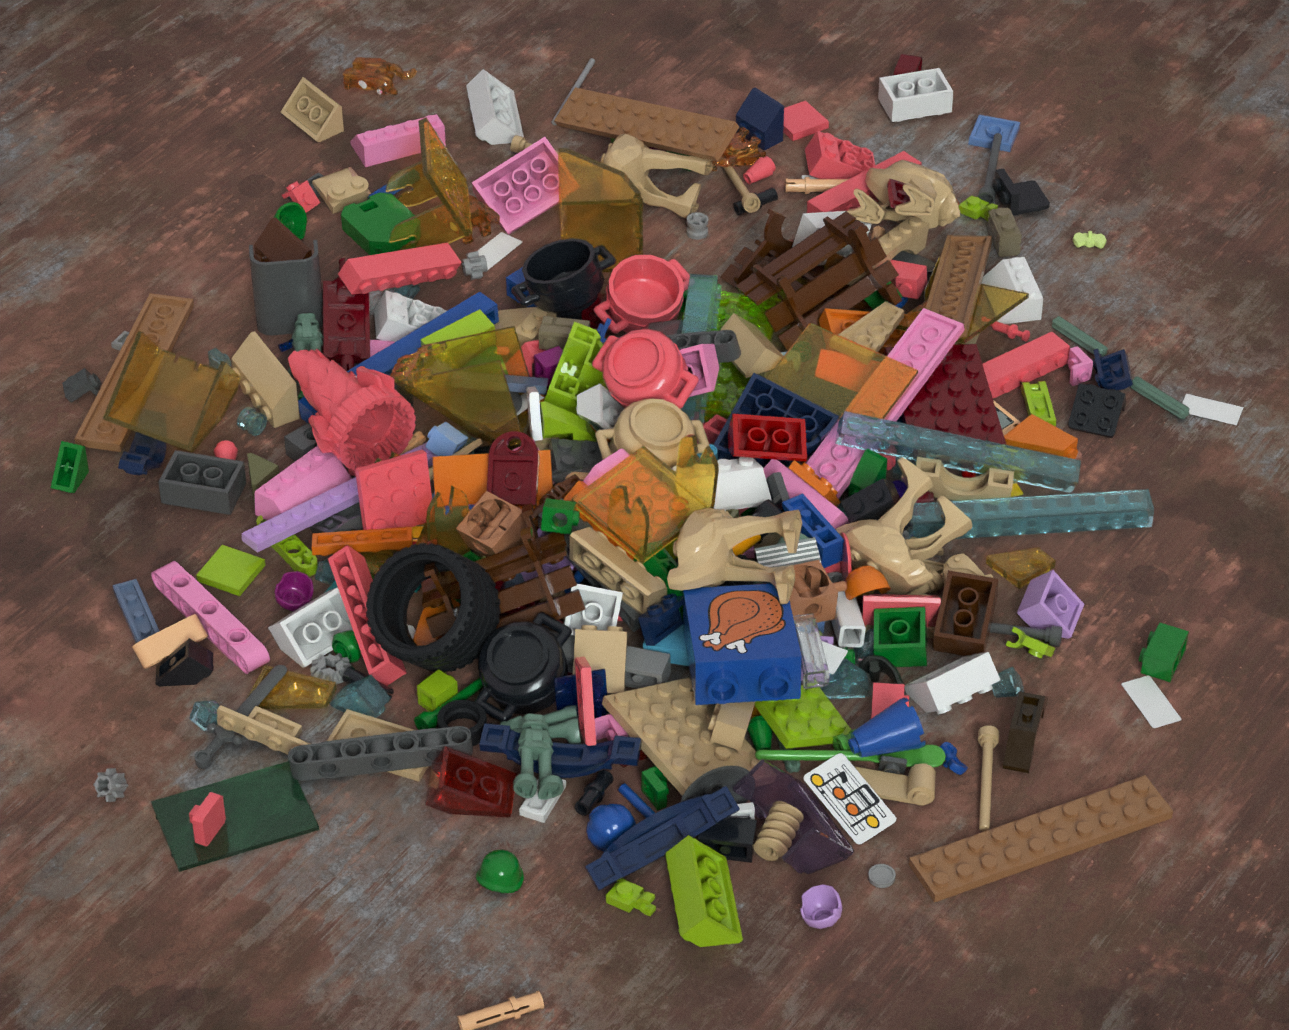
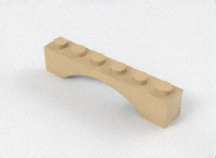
[847,217,930,286]

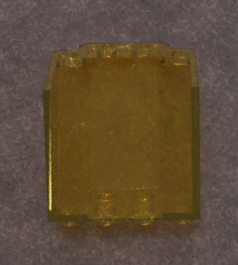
[390,326,530,445]

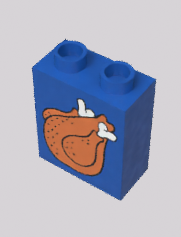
[683,584,802,705]

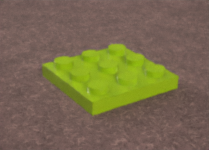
[755,684,851,749]

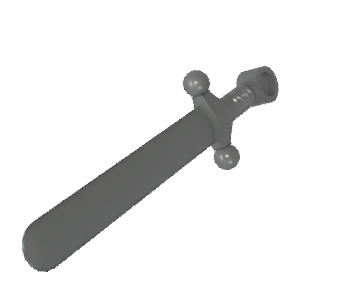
[194,665,287,769]

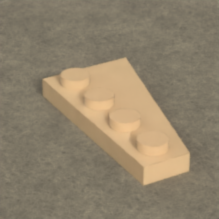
[830,301,904,366]

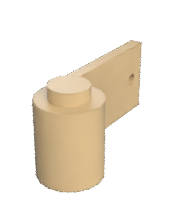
[855,764,936,805]

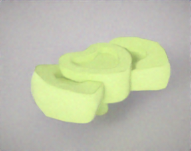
[1072,231,1107,249]

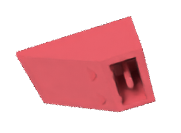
[805,130,875,179]

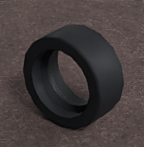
[437,700,487,746]

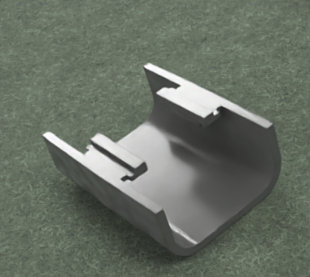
[249,240,323,335]

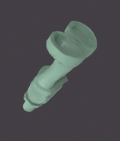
[288,313,323,386]
[500,705,581,744]
[513,714,564,800]

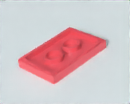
[574,656,596,746]

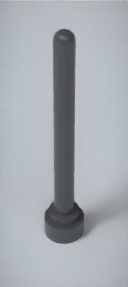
[978,133,1002,204]
[990,622,1063,647]

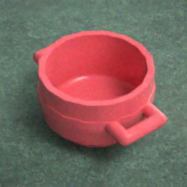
[594,255,695,334]
[592,328,699,409]

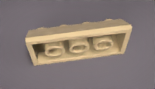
[230,331,300,428]
[569,527,667,615]

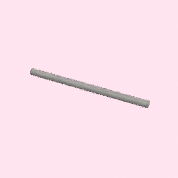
[551,58,595,125]

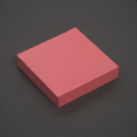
[783,100,829,141]

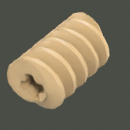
[753,801,804,861]

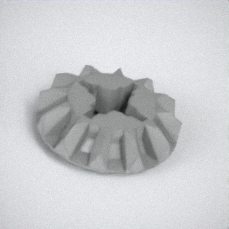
[310,652,351,685]

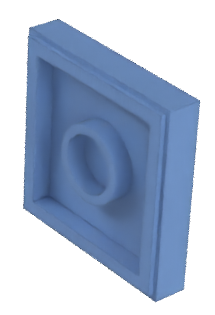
[968,115,1020,152]

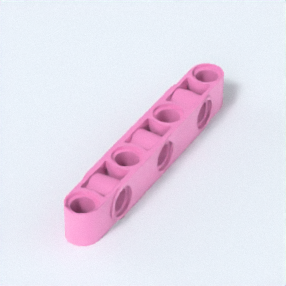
[151,561,270,674]

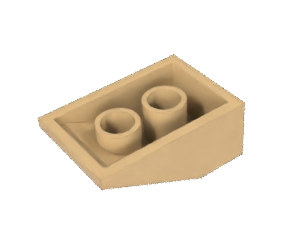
[494,307,557,354]

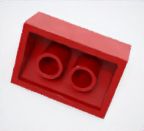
[728,414,807,462]

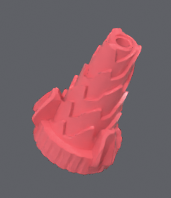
[288,349,416,472]

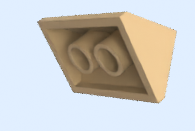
[281,77,344,142]
[721,313,788,378]

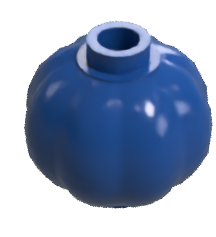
[586,804,636,852]

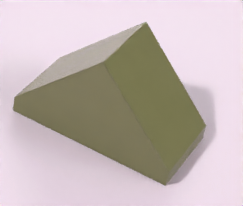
[247,453,279,503]

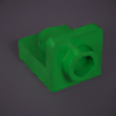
[641,766,669,811]

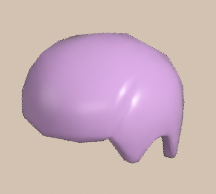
[800,884,842,929]

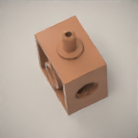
[456,491,527,557]
[770,560,847,627]

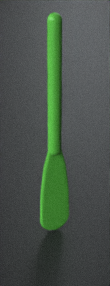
[755,745,946,768]

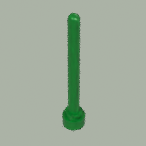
[414,677,484,730]

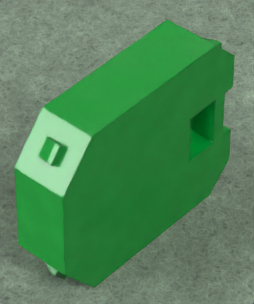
[341,193,421,255]

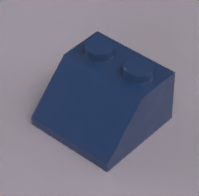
[736,87,784,151]

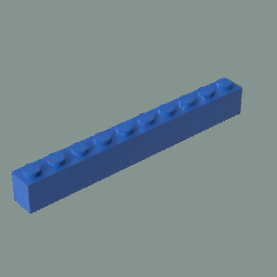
[298,292,499,423]

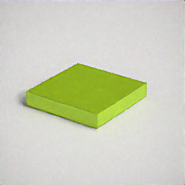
[196,545,266,596]

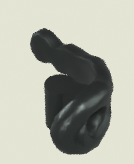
[859,655,906,695]

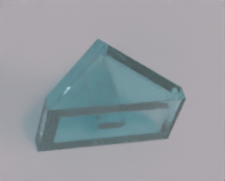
[819,658,873,699]

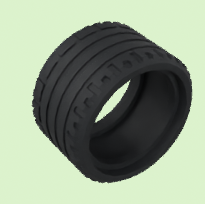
[366,543,501,672]

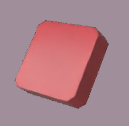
[189,792,226,846]

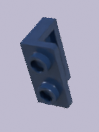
[1092,348,1133,391]
[638,593,683,646]

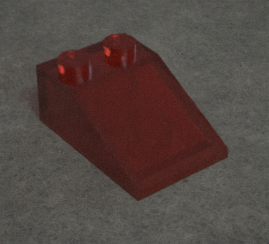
[425,746,517,817]

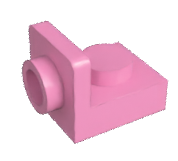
[1068,346,1093,386]
[595,714,628,741]

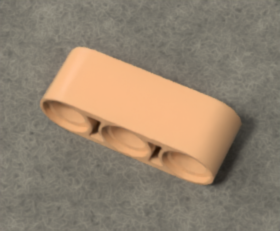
[132,614,208,669]

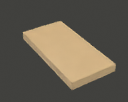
[327,709,428,782]

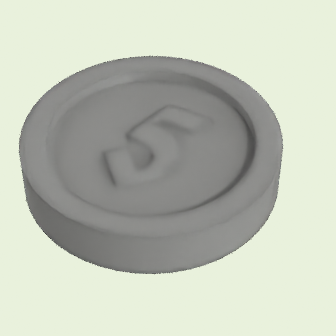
[868,864,896,888]

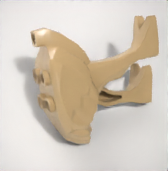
[599,134,713,218]
[847,160,960,229]
[835,457,973,595]
[667,508,802,604]

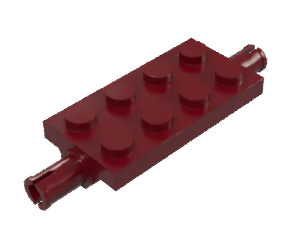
[322,258,370,371]

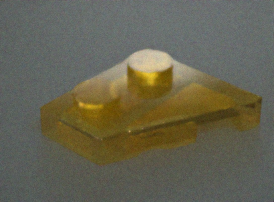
[986,547,1056,589]

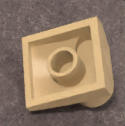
[312,167,371,214]

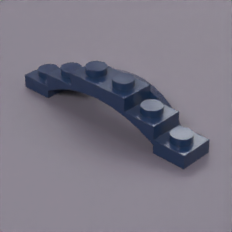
[118,411,166,475]
[479,723,642,778]
[585,786,740,892]

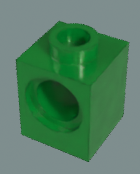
[541,498,580,534]

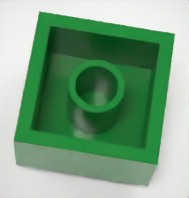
[874,607,927,667]

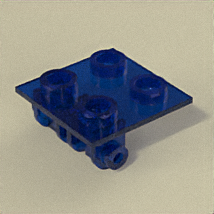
[554,669,609,719]

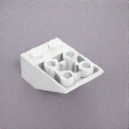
[374,290,446,342]

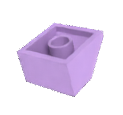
[1017,570,1084,639]

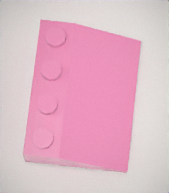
[472,137,582,235]

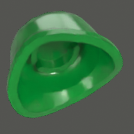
[273,202,307,240]
[476,849,524,893]

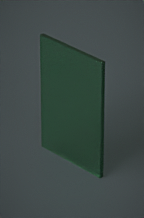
[151,761,319,872]

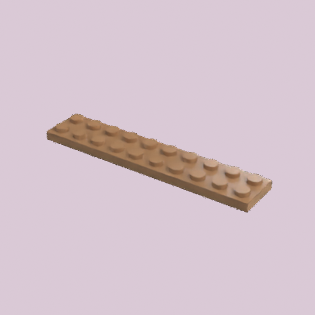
[554,87,739,162]
[925,235,992,339]
[75,293,194,452]
[909,775,1173,903]

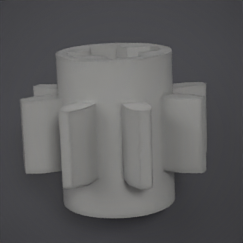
[462,251,488,280]
[93,768,128,802]

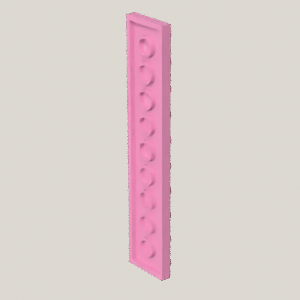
[806,308,965,499]

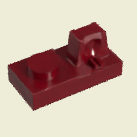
[887,179,910,210]

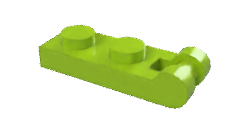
[1021,381,1056,427]

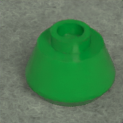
[332,630,361,663]

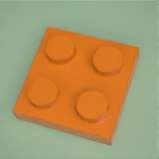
[788,460,841,507]

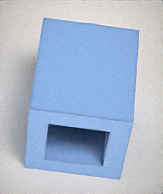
[425,422,468,456]

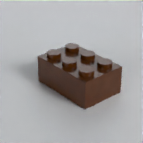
[933,570,998,656]

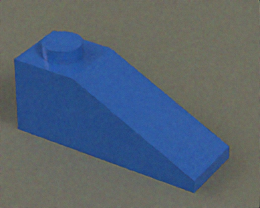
[782,494,844,568]

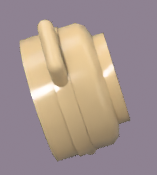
[595,399,710,484]

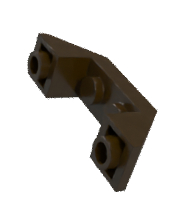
[1003,692,1048,774]

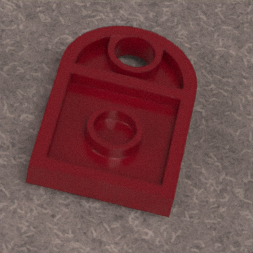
[487,431,539,507]

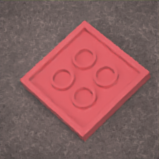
[355,450,434,530]

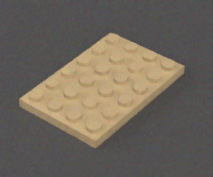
[602,677,776,796]

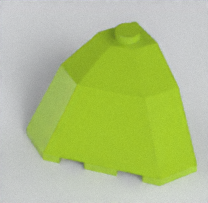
[544,321,609,415]
[540,401,597,442]

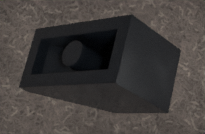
[156,638,214,687]
[698,817,757,863]

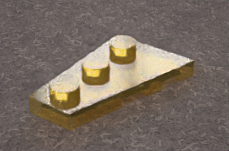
[246,665,337,709]

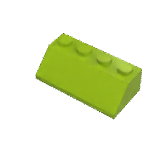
[665,835,743,947]

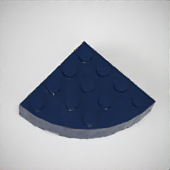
[713,373,840,469]

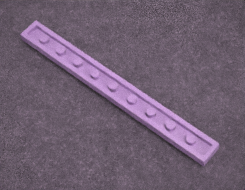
[242,442,437,553]

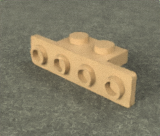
[217,705,310,755]

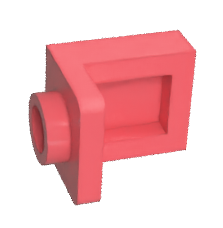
[281,180,320,213]

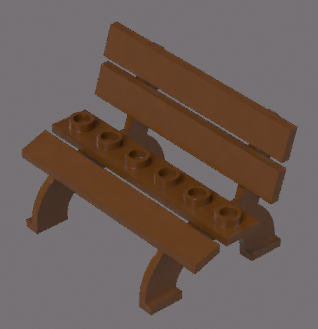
[720,209,871,337]
[736,211,902,356]
[421,503,586,638]

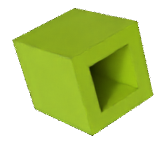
[417,669,458,711]

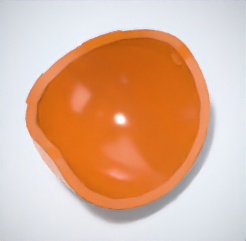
[845,566,891,600]

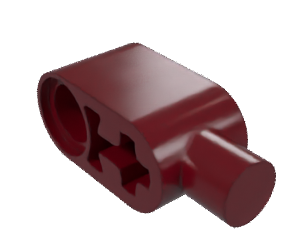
[894,54,923,75]

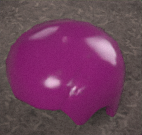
[274,571,314,612]

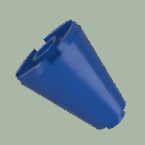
[848,697,926,757]

